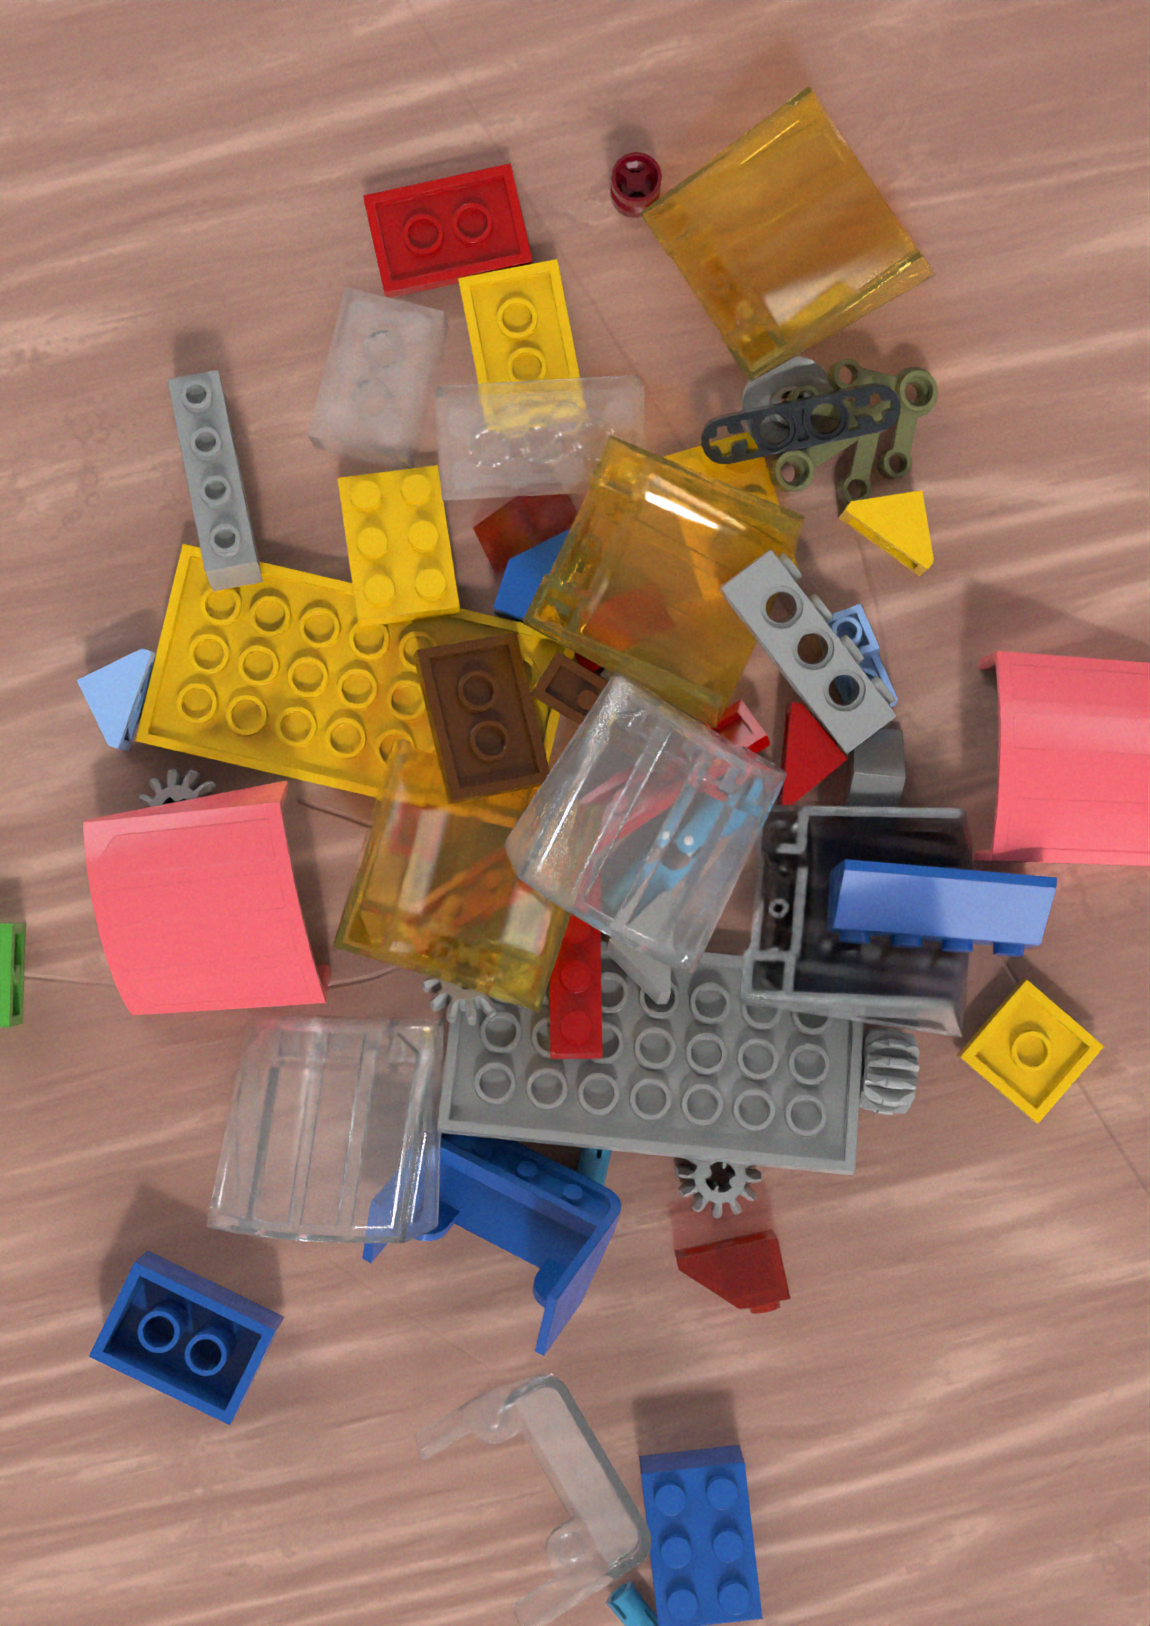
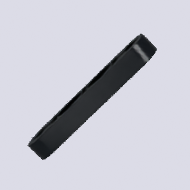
[701,383,901,464]

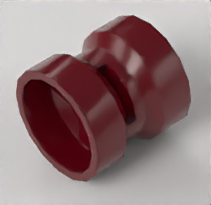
[610,152,662,218]

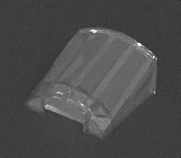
[504,670,787,974]
[206,1010,444,1243]

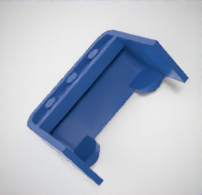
[362,1126,621,1356]

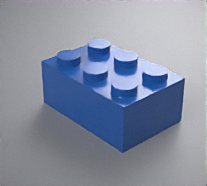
[89,1250,284,1425]
[639,1445,763,1626]

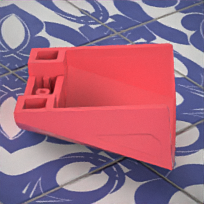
[974,651,1150,866]
[83,781,332,1015]

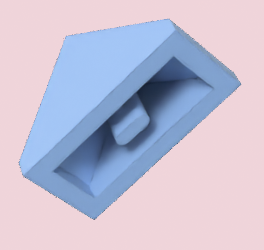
[77,649,156,752]

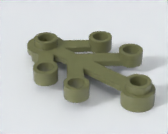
[769,359,938,505]

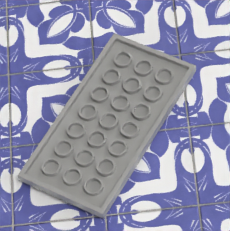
[437,928,867,1175]

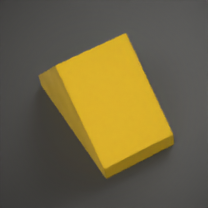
[838,490,934,577]

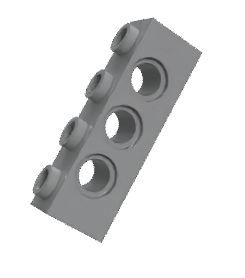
[167,370,263,591]
[718,550,897,754]

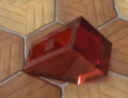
[674,1229,791,1314]

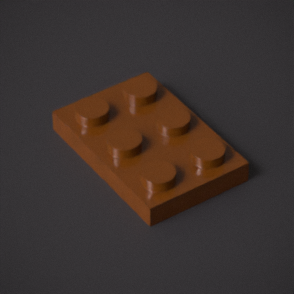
[413,632,552,804]

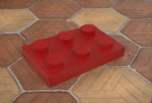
[363,163,533,299]

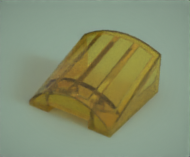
[640,86,935,382]
[523,436,805,728]
[333,739,605,1012]

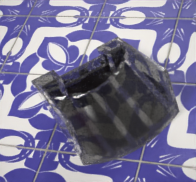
[740,805,973,1038]

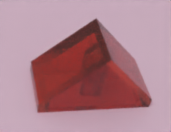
[473,483,585,574]

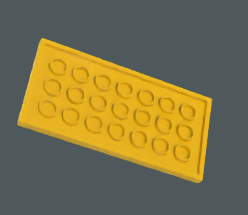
[135,544,578,833]

